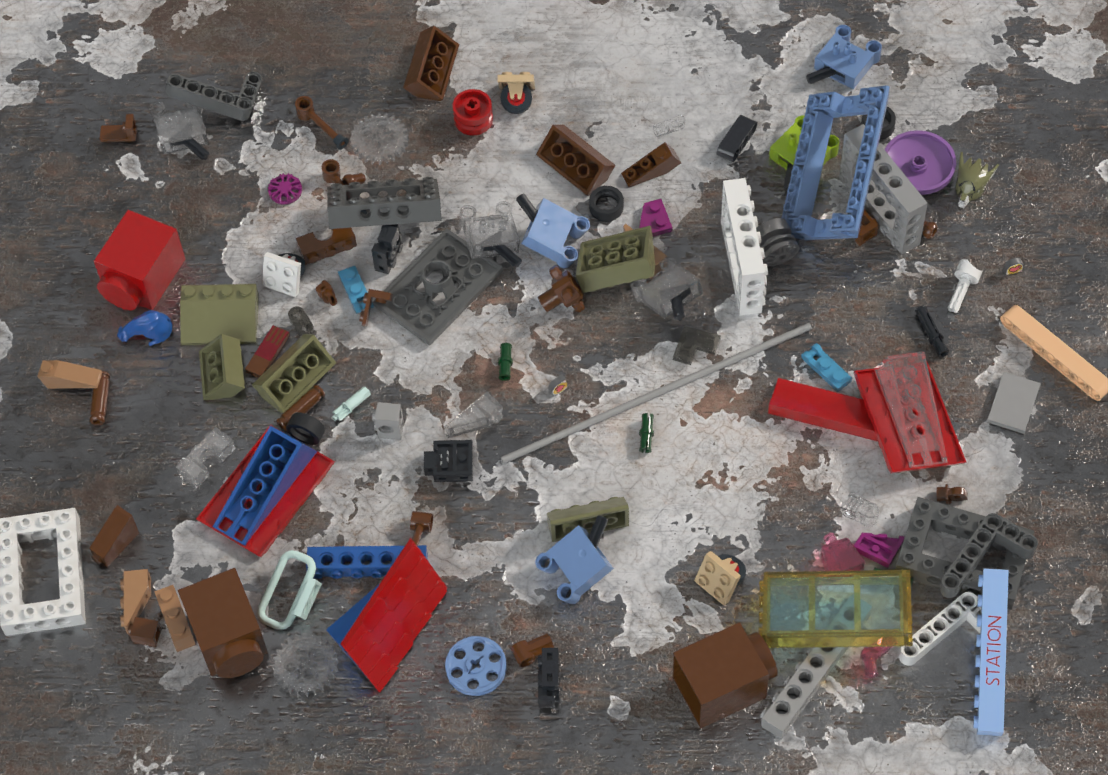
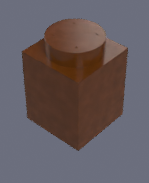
[178,568,268,678]
[672,622,778,729]

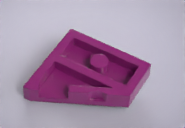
[639,199,673,237]
[852,532,905,568]

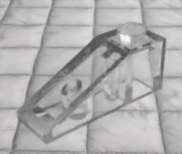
[444,392,504,438]

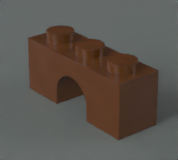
[296,227,357,265]

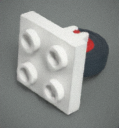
[262,252,306,297]

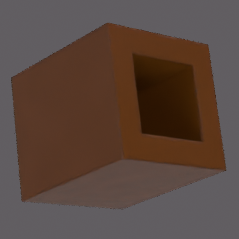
[128,617,162,647]

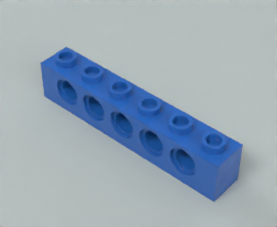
[306,545,428,579]

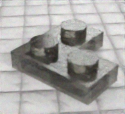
[673,326,721,365]

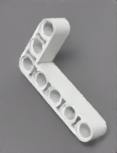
[899,592,981,666]

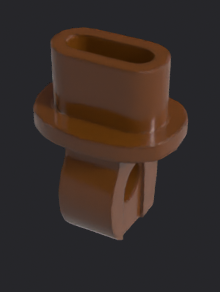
[316,280,337,306]
[937,484,968,504]

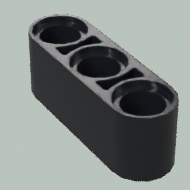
[716,115,758,162]

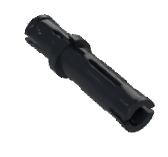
[915,305,950,358]

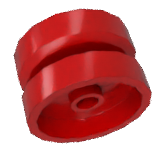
[452,89,493,136]

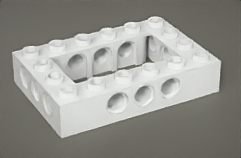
[721,178,768,316]
[0,508,86,636]

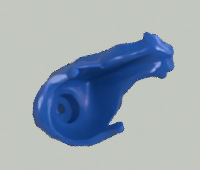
[117,310,173,346]

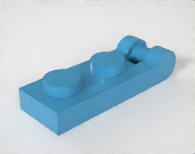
[338,266,374,314]
[801,343,852,392]

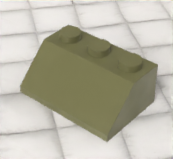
[199,334,245,401]

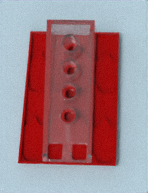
[853,352,966,474]

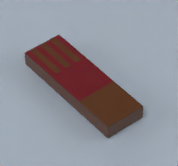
[245,325,290,378]

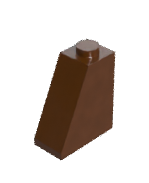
[89,505,139,567]

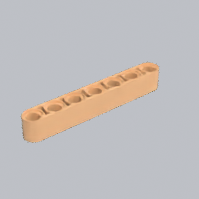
[1000,305,1108,401]

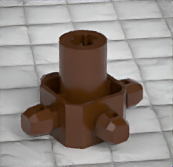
[538,265,585,312]

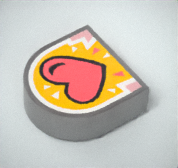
[1003,258,1024,276]
[548,374,568,395]

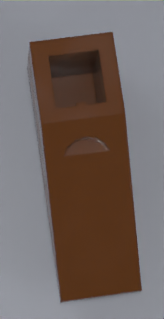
[621,142,681,188]

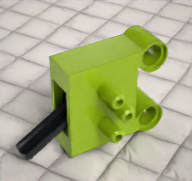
[769,115,839,190]

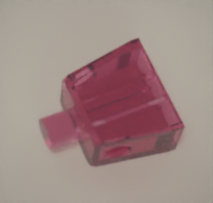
[820,533,865,583]

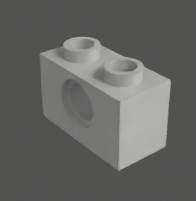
[372,403,404,440]

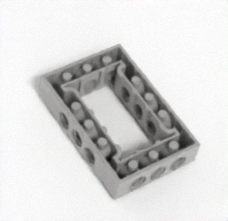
[839,124,928,254]

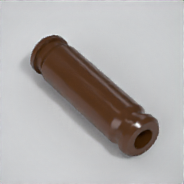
[89,371,110,425]
[276,385,325,431]

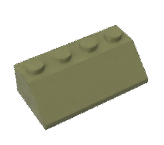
[252,334,336,414]
[546,497,629,542]

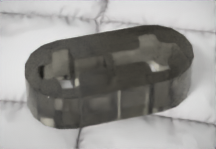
[288,306,314,337]

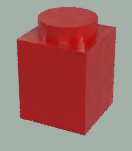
[94,210,185,311]

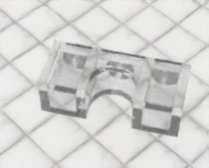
[176,427,236,489]

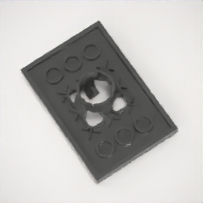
[373,228,503,346]

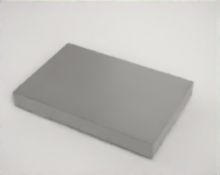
[987,372,1041,434]

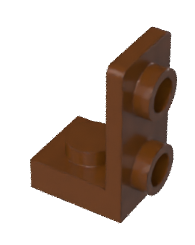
[100,114,137,142]
[855,208,878,246]
[359,289,393,327]

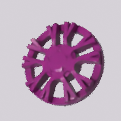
[268,173,302,205]

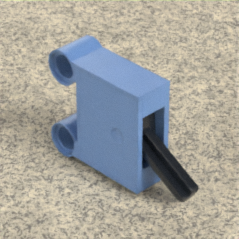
[516,194,590,268]

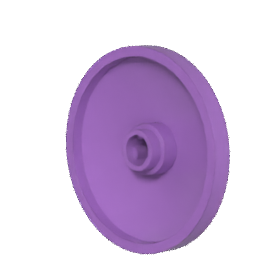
[885,130,956,195]

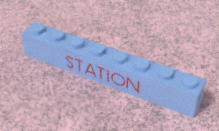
[973,569,1009,736]

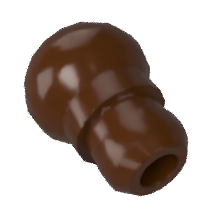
[342,173,366,185]
[922,221,938,239]

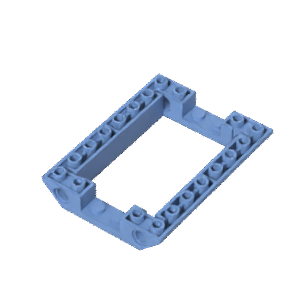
[782,85,890,240]

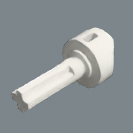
[948,259,983,313]

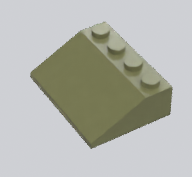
[575,226,655,293]
[180,284,259,345]

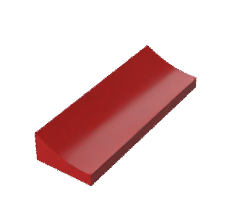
[768,378,878,441]

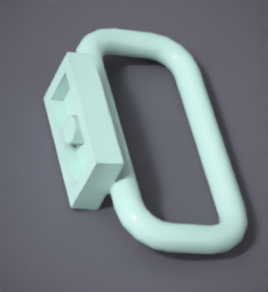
[257,550,322,630]

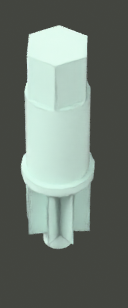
[332,387,371,421]

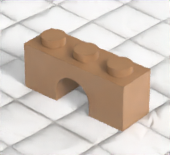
[154,585,196,652]

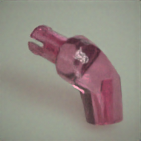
[860,633,898,678]

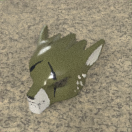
[955,152,999,208]

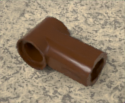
[511,633,554,667]

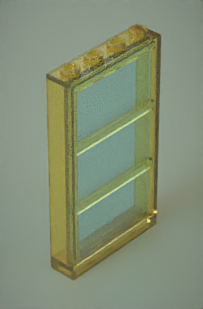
[758,570,912,648]

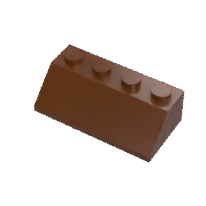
[403,25,460,101]
[536,125,616,196]

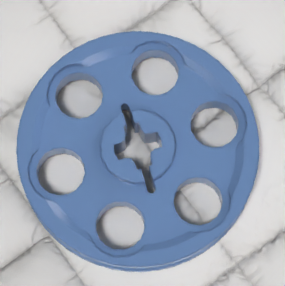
[445,636,507,696]

